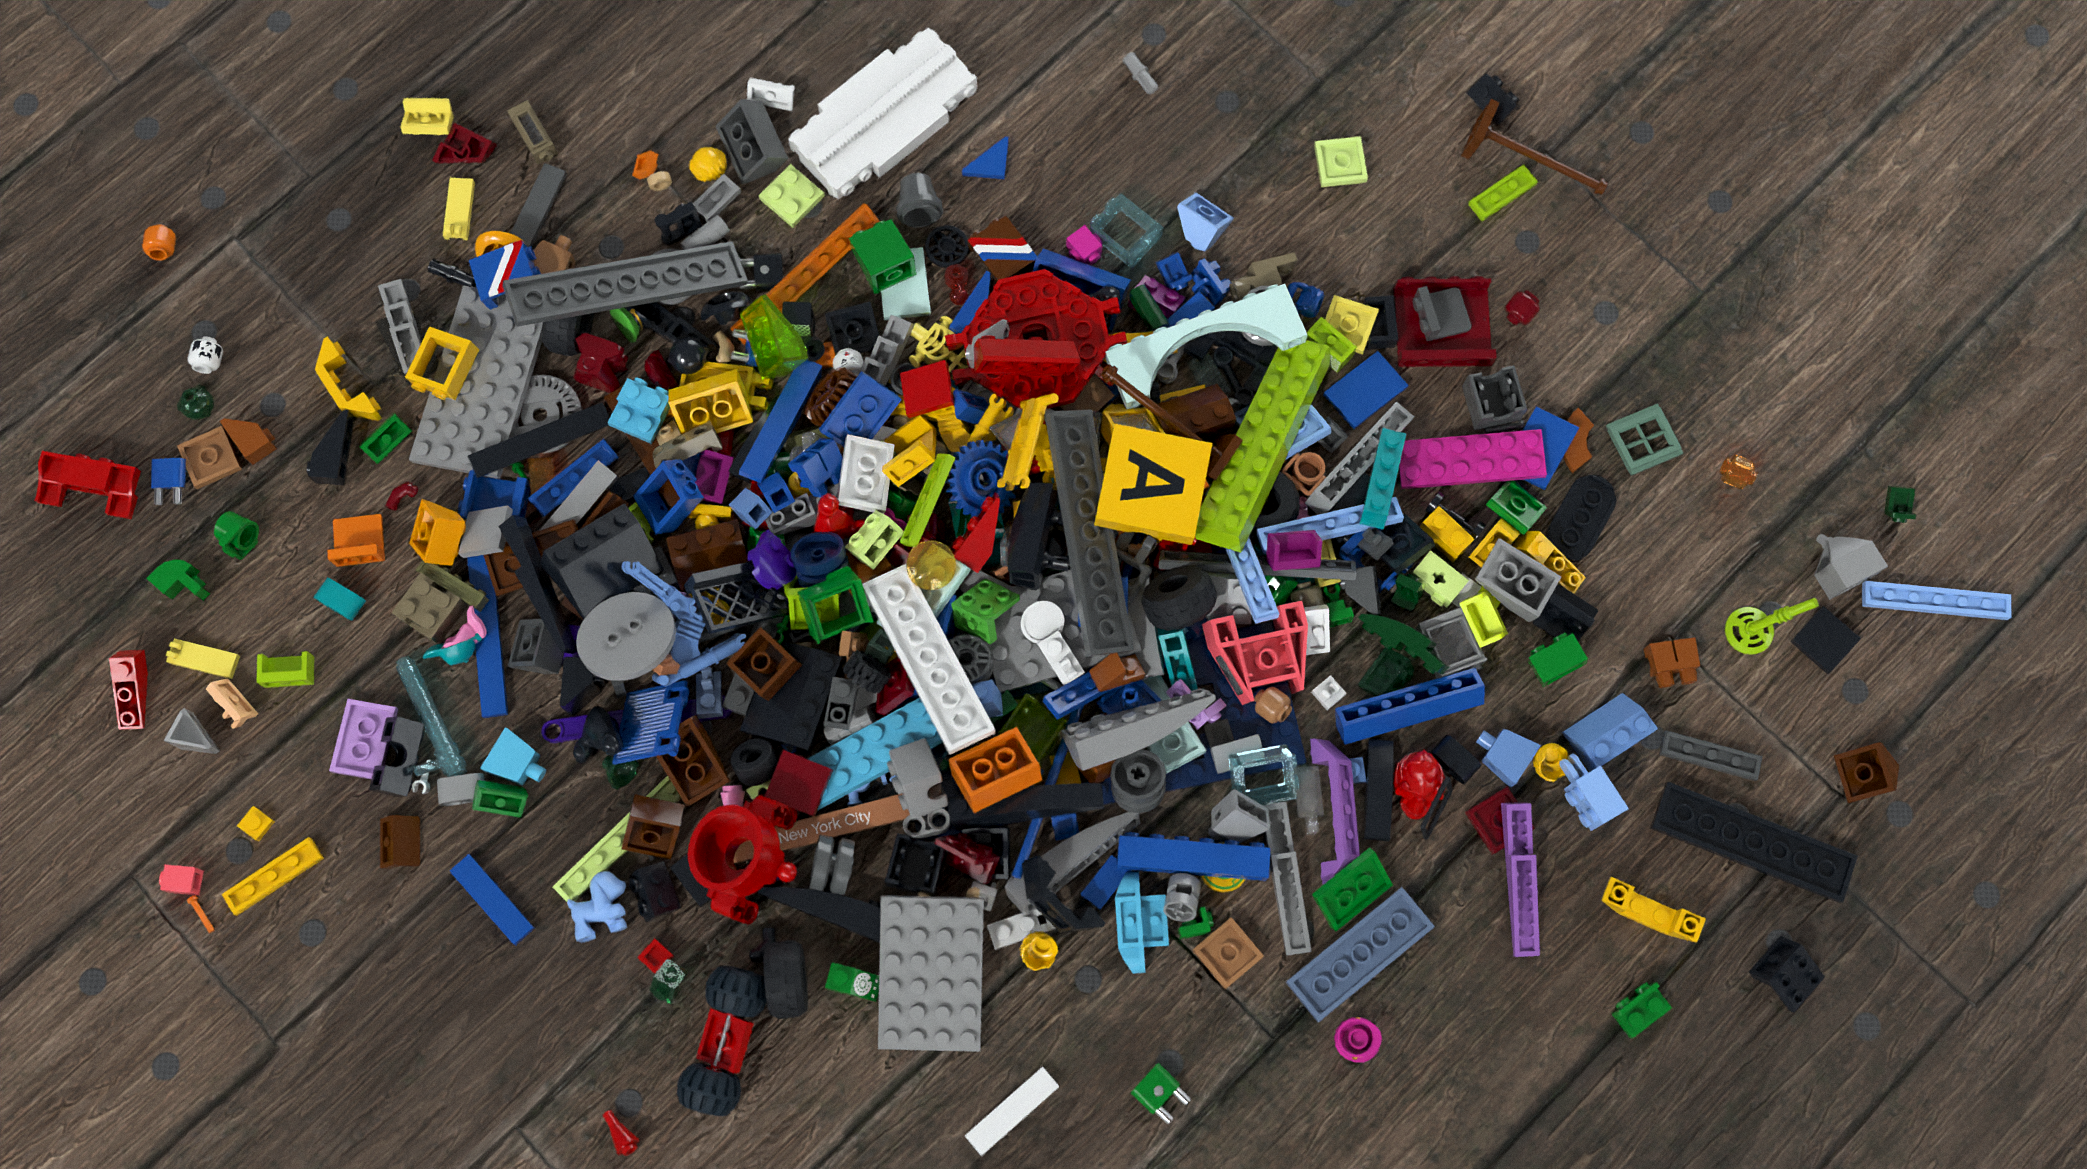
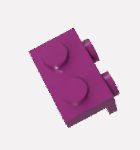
[1127,275,1185,319]

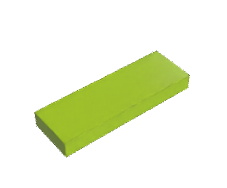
[1468,164,1538,222]

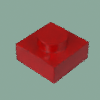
[637,938,674,975]

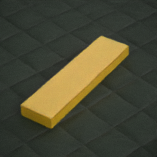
[221,837,324,916]

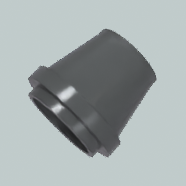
[896,173,943,228]

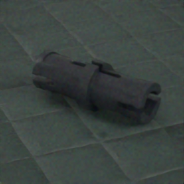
[428,258,476,287]

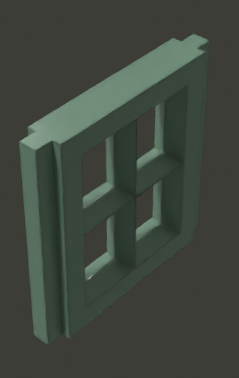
[1606,404,1683,476]

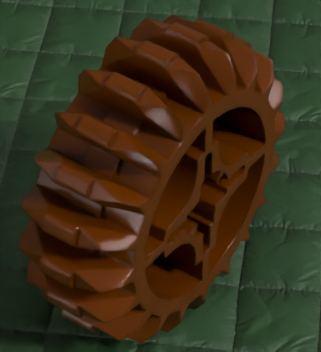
[805,367,857,427]

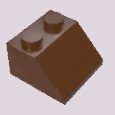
[621,794,684,860]

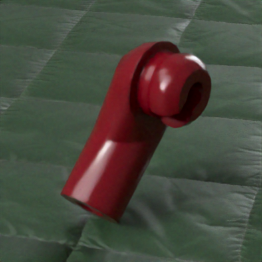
[385,481,418,511]

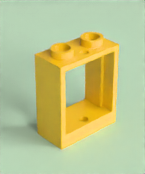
[405,327,479,400]

